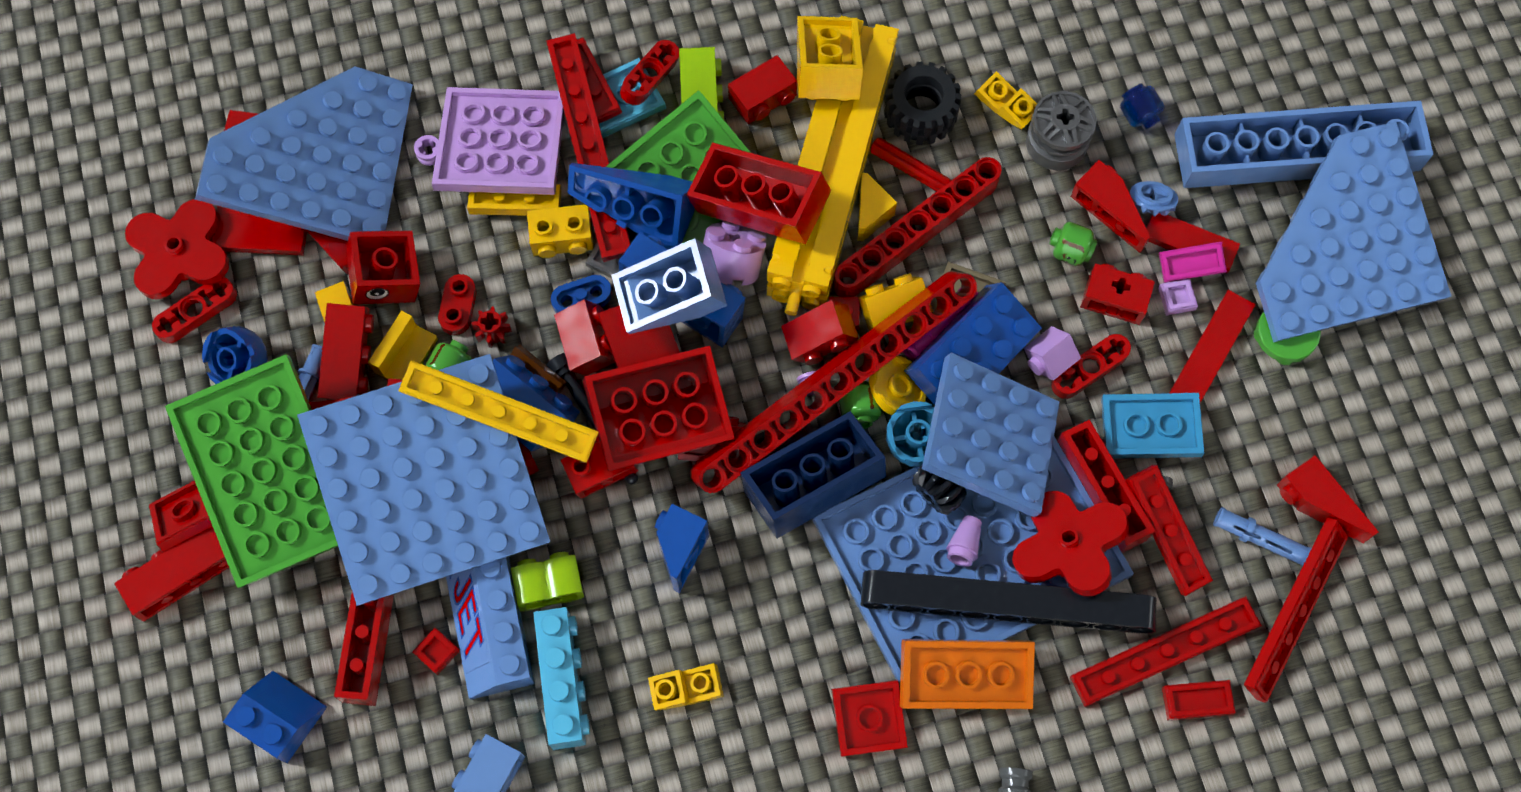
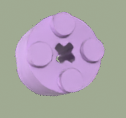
[703,220,767,286]

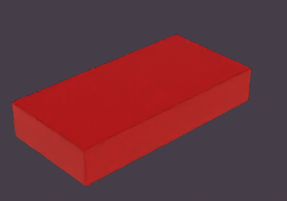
[1162,680,1236,721]

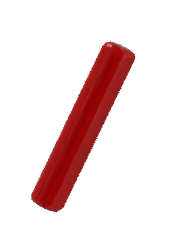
[870,138,951,192]

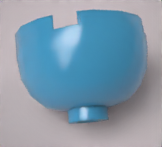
[886,401,934,467]

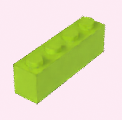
[679,47,724,120]

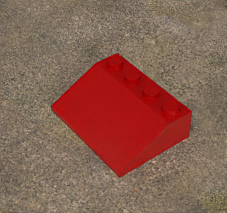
[583,345,735,471]

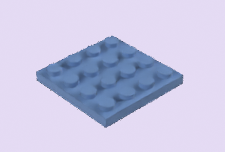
[922,352,1060,517]

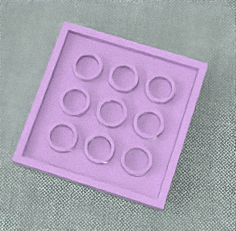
[432,87,564,195]

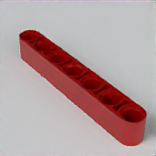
[833,157,1002,297]

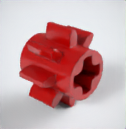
[471,306,512,348]

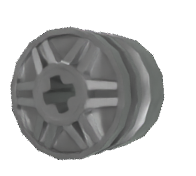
[1025,91,1097,171]

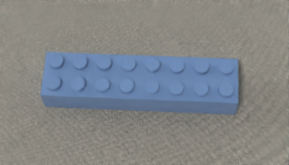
[1174,101,1434,188]

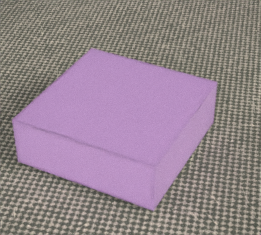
[1158,279,1198,316]

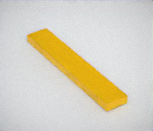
[398,360,599,463]

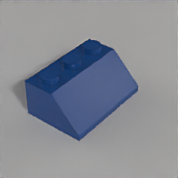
[492,355,580,452]

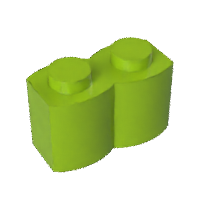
[511,552,584,611]

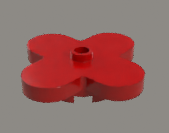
[125,199,229,299]
[1012,491,1129,596]

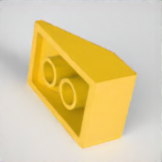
[797,16,863,101]

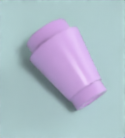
[946,516,982,567]

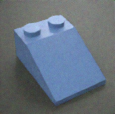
[612,238,727,334]

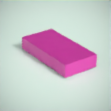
[1159,242,1227,283]

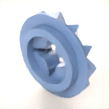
[1130,181,1178,216]

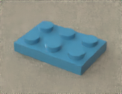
[1101,393,1204,459]

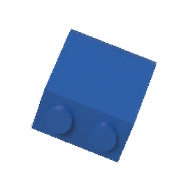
[655,504,709,593]
[223,671,327,764]

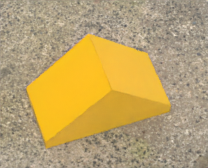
[857,173,897,241]

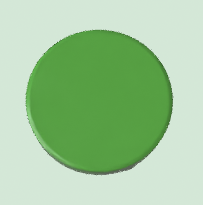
[1254,312,1321,365]

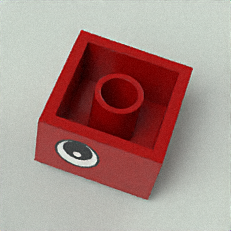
[346,231,421,304]

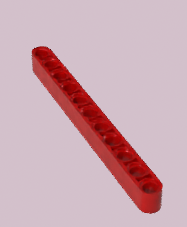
[691,271,977,493]

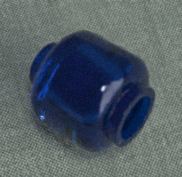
[1120,83,1165,130]

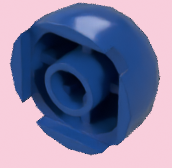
[202,326,268,384]

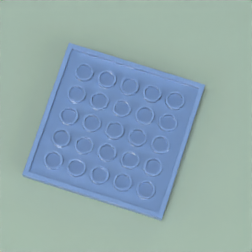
[297,354,551,606]

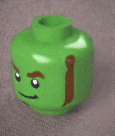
[1049,221,1097,266]
[426,340,472,370]
[839,381,882,429]

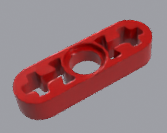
[620,40,679,105]
[152,277,237,343]
[1051,334,1131,399]

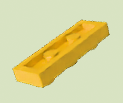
[467,184,562,216]

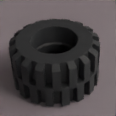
[884,61,962,145]

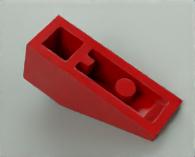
[1070,160,1150,253]
[1277,455,1379,544]

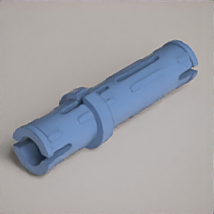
[1213,507,1312,567]

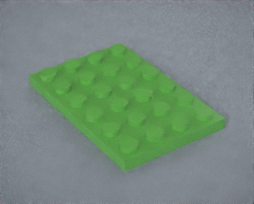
[165,354,338,588]

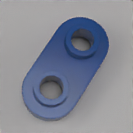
[551,275,612,313]

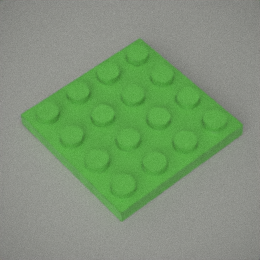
[606,90,751,244]

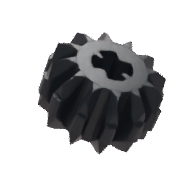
[912,466,967,515]

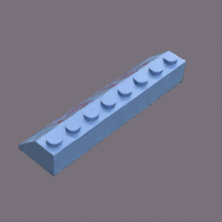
[446,556,535,700]

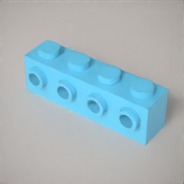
[533,607,590,750]

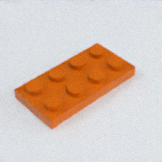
[900,639,1035,709]

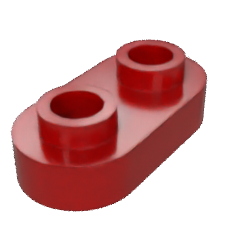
[438,274,477,335]

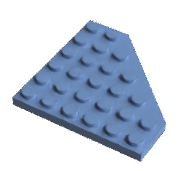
[195,66,413,241]
[1256,122,1452,343]

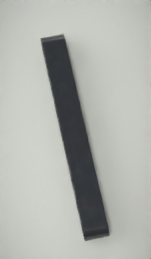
[860,570,1157,634]

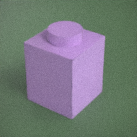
[1024,326,1081,380]

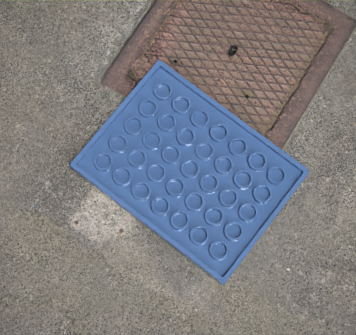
[812,436,1134,686]

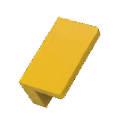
[368,310,438,380]

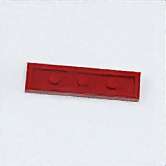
[1125,465,1213,596]

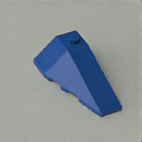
[568,163,695,250]

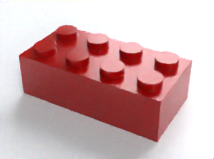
[686,142,831,245]

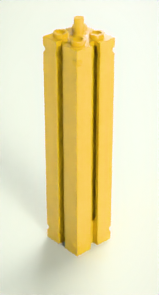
[767,15,899,316]

